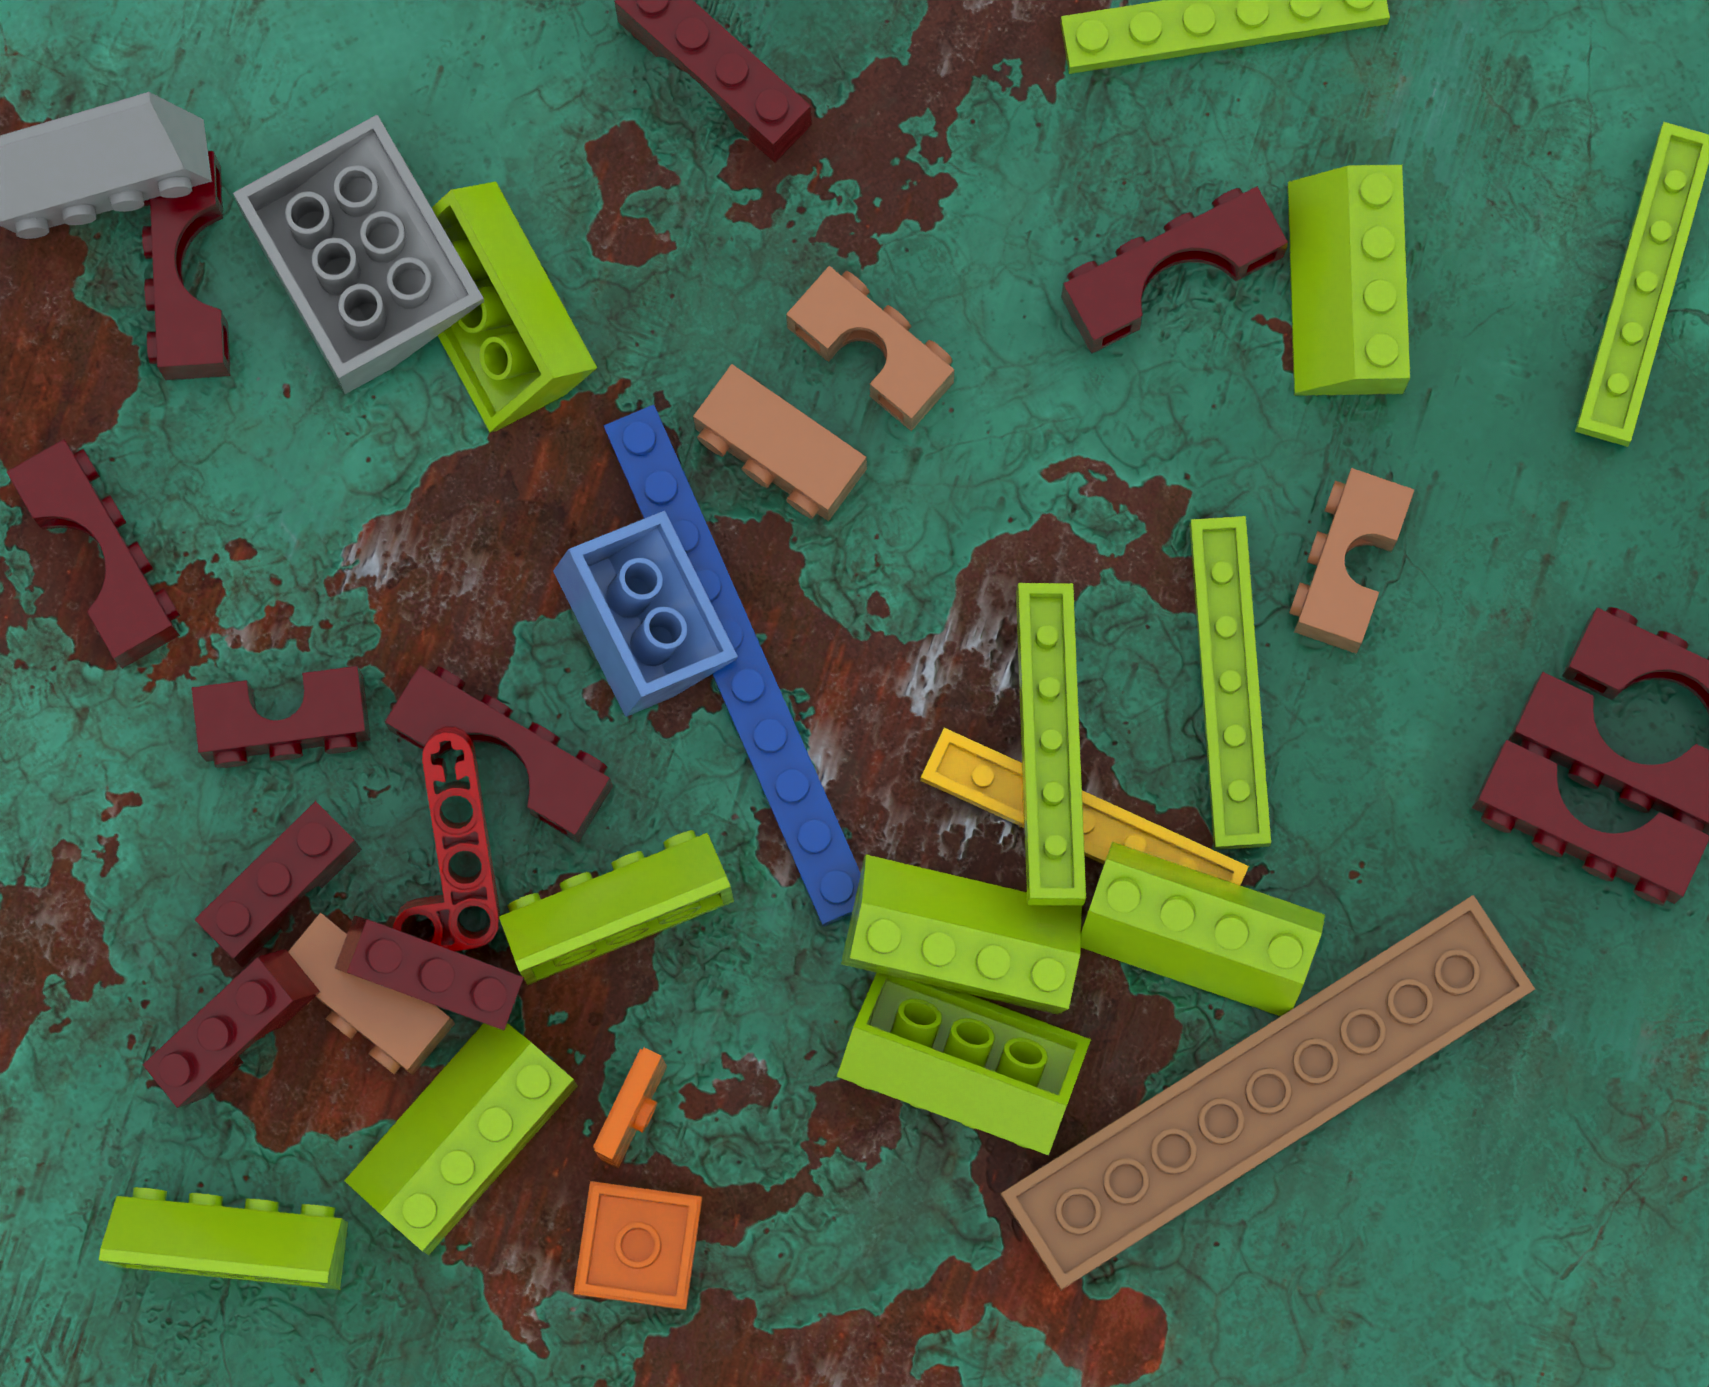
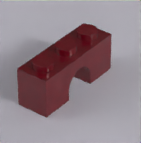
[191,666,371,768]
[194,801,362,967]
[335,915,524,1030]
[142,949,320,1108]

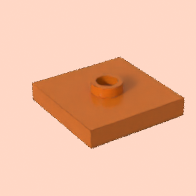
[593,1047,667,1168]
[573,1181,703,1310]

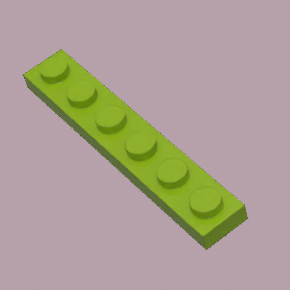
[1060,0,1390,74]
[1575,122,1709,447]
[1189,516,1271,850]
[1016,583,1086,906]

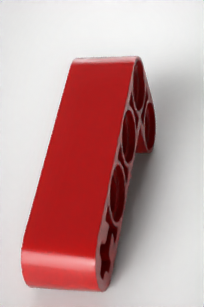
[393,726,500,951]

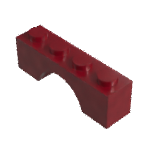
[614,0,812,163]
[142,151,231,380]
[1061,186,1288,354]
[7,439,180,669]
[1562,607,1709,714]
[385,666,613,843]
[1508,672,1709,835]
[1472,740,1709,906]

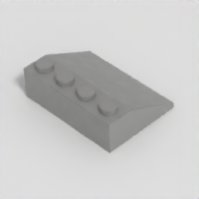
[233,115,484,394]

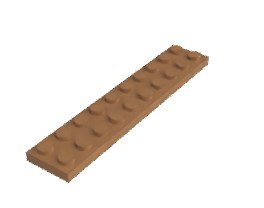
[1000,895,1535,1291]

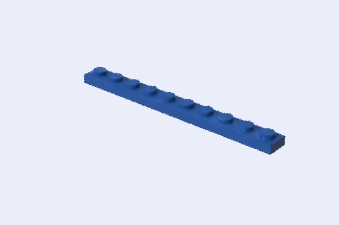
[604,404,861,927]

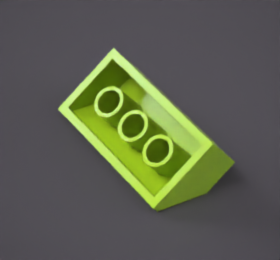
[1287,165,1410,396]
[432,181,597,432]
[499,830,734,985]
[1081,842,1325,1016]
[841,855,1082,1014]
[837,973,1091,1156]
[344,1023,578,1256]
[99,1187,348,1290]

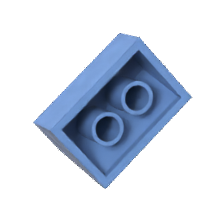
[553,511,738,717]

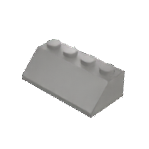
[0,92,212,239]

